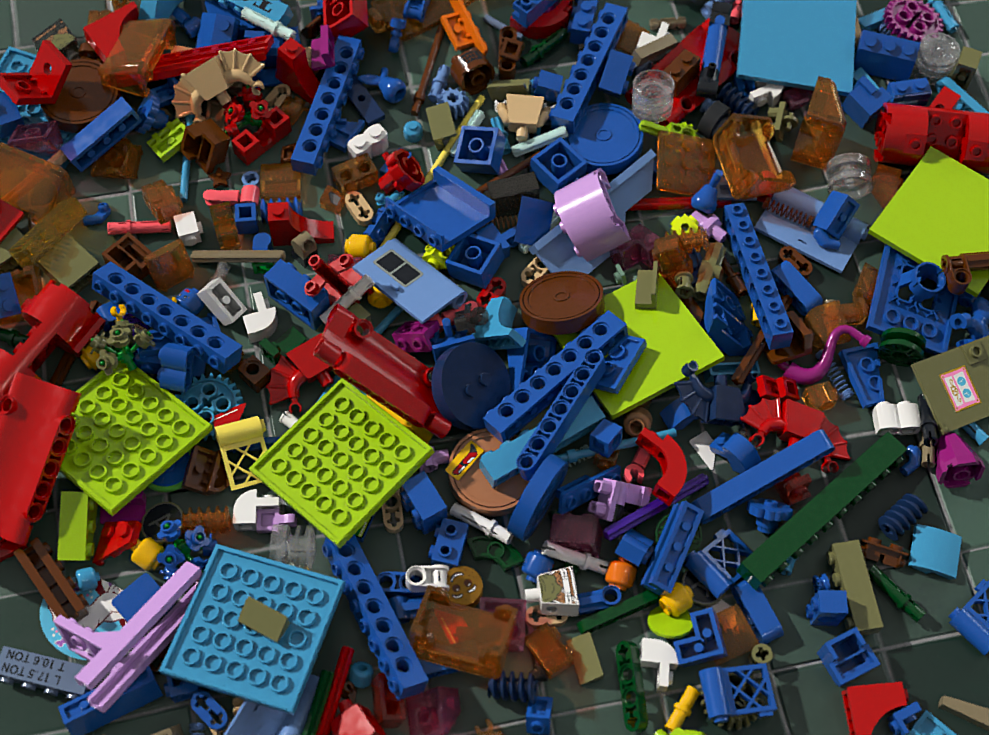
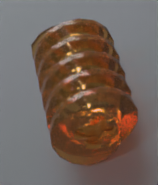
[664,226,709,257]
[182,505,231,535]

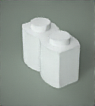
[347,124,389,167]
[871,401,921,436]

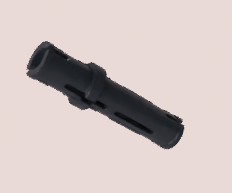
[917,393,938,447]

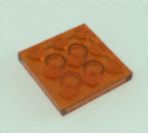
[657,130,715,196]

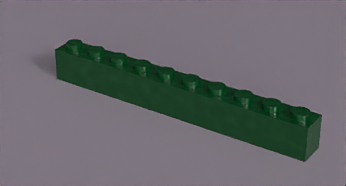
[736,431,908,590]

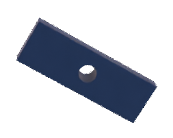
[347,75,385,127]

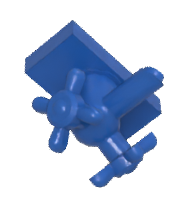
[430,318,475,363]

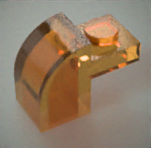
[209,201,241,250]

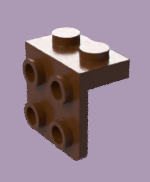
[762,311,814,365]

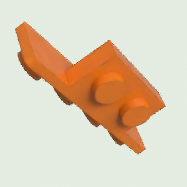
[440,0,488,57]

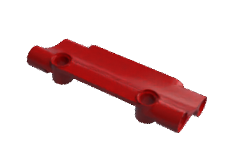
[625,17,740,127]
[313,304,452,439]
[0,372,82,546]

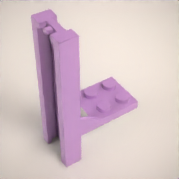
[53,561,203,713]

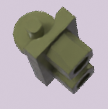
[764,102,799,142]

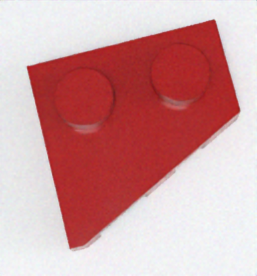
[92,520,142,566]

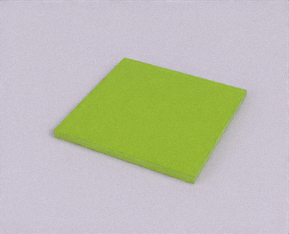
[868,147,989,298]
[553,273,725,420]
[59,361,213,516]
[248,378,434,549]

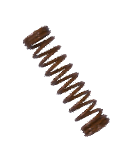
[762,196,814,229]

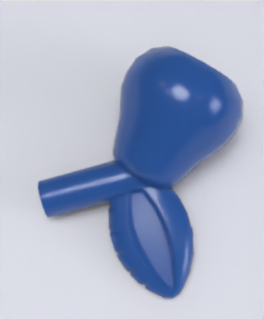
[358,67,406,103]
[691,169,723,214]

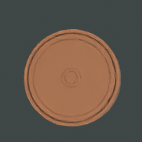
[448,428,529,517]

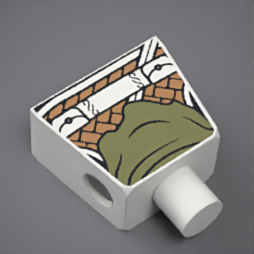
[524,567,579,616]

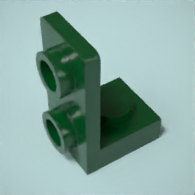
[259,326,307,366]

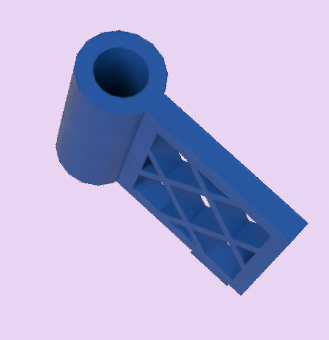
[685,528,753,599]
[948,579,989,656]
[698,663,777,724]

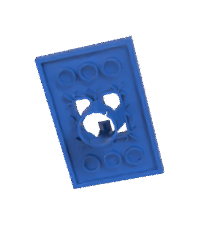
[866,244,958,355]

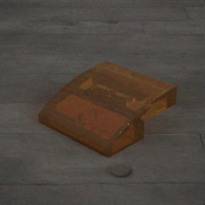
[260,163,302,201]
[714,604,760,666]

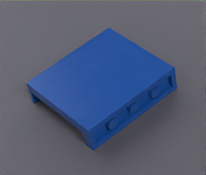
[385,166,496,252]

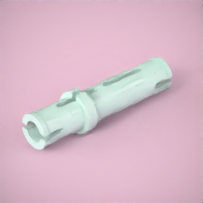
[241,7,296,41]

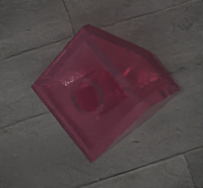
[7,120,63,154]
[406,686,461,735]

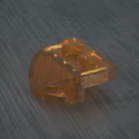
[804,300,851,350]

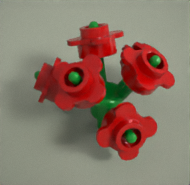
[223,85,271,138]

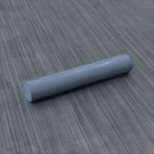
[483,14,524,41]

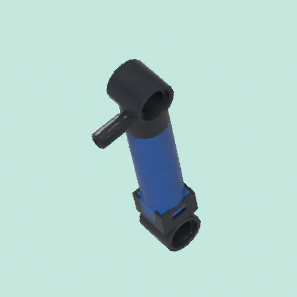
[696,0,733,100]

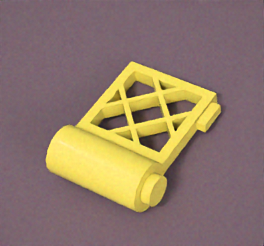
[214,416,267,491]

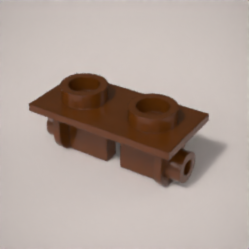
[861,536,909,569]

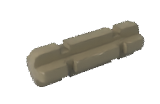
[649,17,687,30]

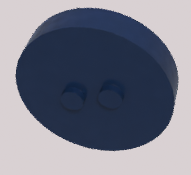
[431,342,511,431]

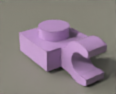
[256,508,297,533]

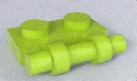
[146,118,186,162]

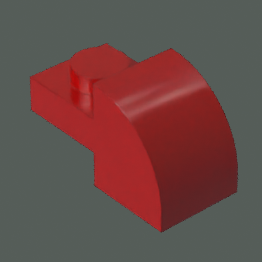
[756,375,800,403]

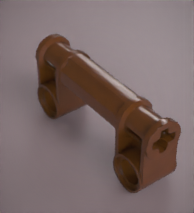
[941,251,989,295]

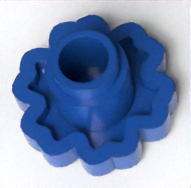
[134,94,168,134]
[746,498,793,534]

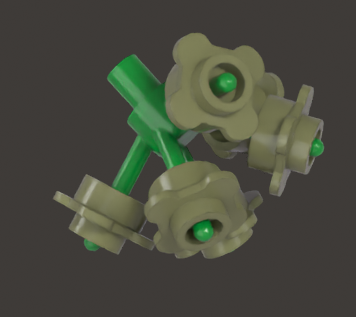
[89,319,156,375]

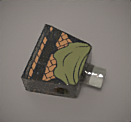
[32,18,80,61]

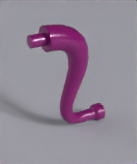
[777,325,872,385]

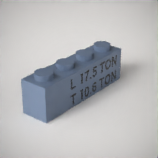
[0,646,91,700]

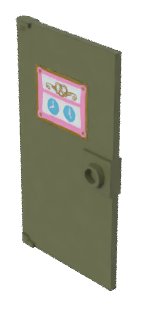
[911,335,989,435]

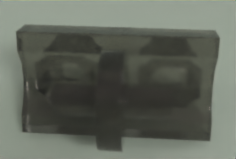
[454,303,489,334]

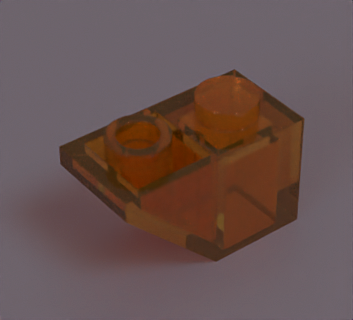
[870,163,903,210]

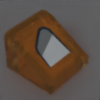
[320,185,346,214]

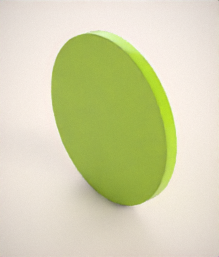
[647,606,693,639]

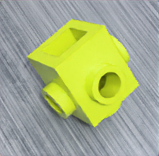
[670,214,703,247]
[422,244,455,270]

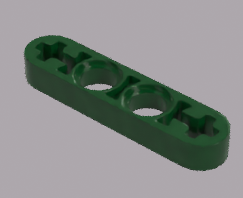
[576,590,660,635]
[616,641,648,733]

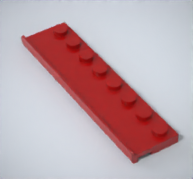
[115,34,275,87]

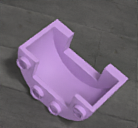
[553,168,631,262]

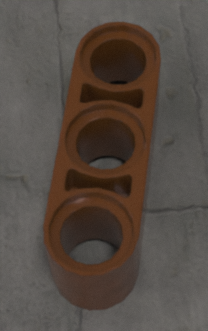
[498,26,517,80]

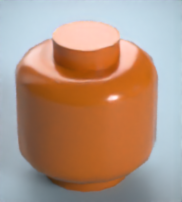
[605,556,637,592]

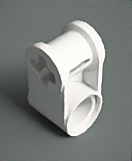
[405,564,450,593]

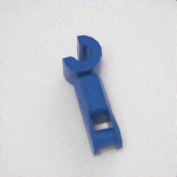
[170,6,201,38]

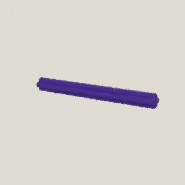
[603,473,709,541]

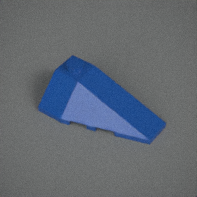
[507,327,557,403]

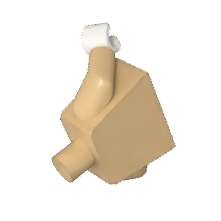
[495,94,555,141]

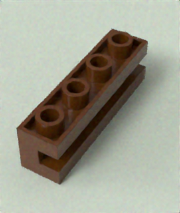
[13,537,89,622]

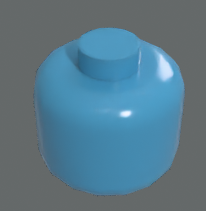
[403,121,423,143]
[75,567,100,592]
[349,661,374,688]

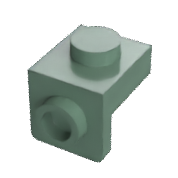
[613,263,643,287]

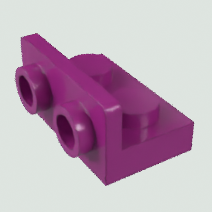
[392,320,441,352]

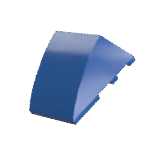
[704,278,754,356]

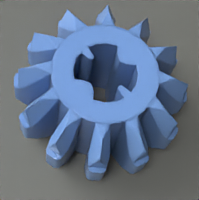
[437,87,469,120]

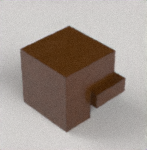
[180,119,231,174]
[101,232,158,280]

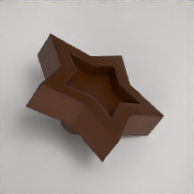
[208,167,232,188]

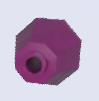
[936,432,985,488]

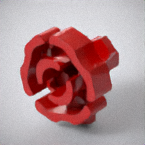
[378,148,425,194]

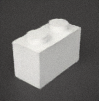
[197,277,247,326]

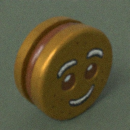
[441,566,483,611]

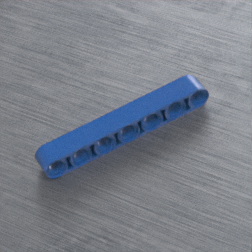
[516,348,606,481]
[691,429,835,525]

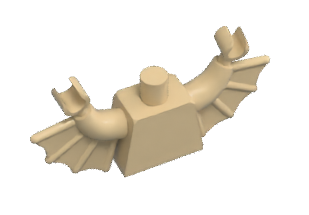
[171,48,265,124]

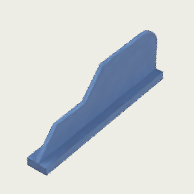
[528,149,656,274]

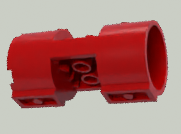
[874,102,989,174]
[0,279,106,399]

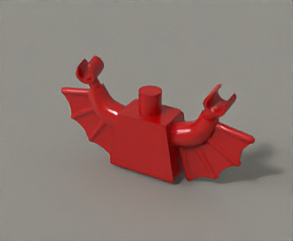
[266,331,360,414]
[740,398,851,473]

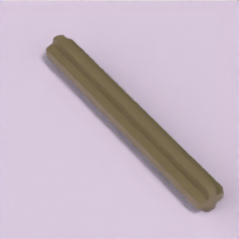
[190,250,286,263]

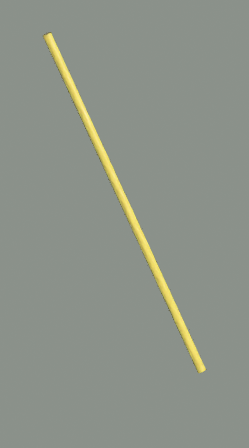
[322,95,485,334]

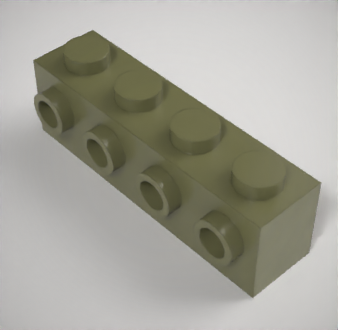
[826,540,884,635]

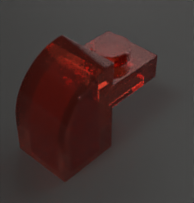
[774,472,812,505]

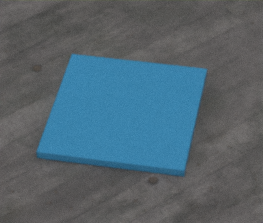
[736,0,857,96]
[159,544,346,715]

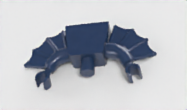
[674,360,762,428]

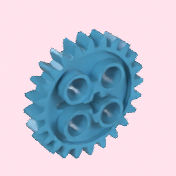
[175,373,244,441]

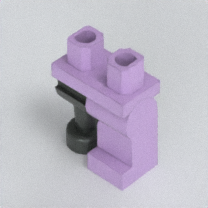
[588,478,652,527]

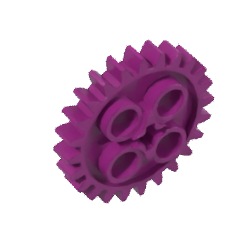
[883,0,944,47]

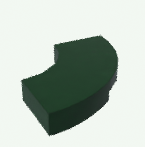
[466,536,524,572]

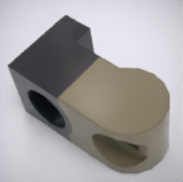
[291,230,318,268]

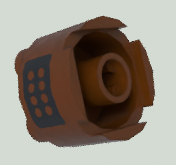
[450,47,495,95]

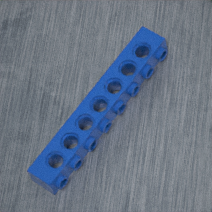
[549,3,628,134]
[291,35,364,176]
[722,202,794,350]
[92,261,242,374]
[483,310,628,443]
[322,534,429,700]

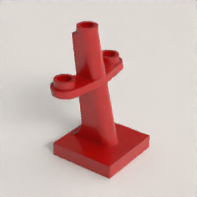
[304,254,373,305]

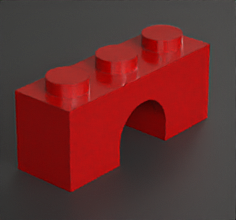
[231,106,292,166]

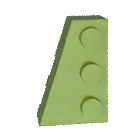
[57,491,98,561]

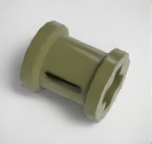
[675,271,694,299]
[748,644,773,665]

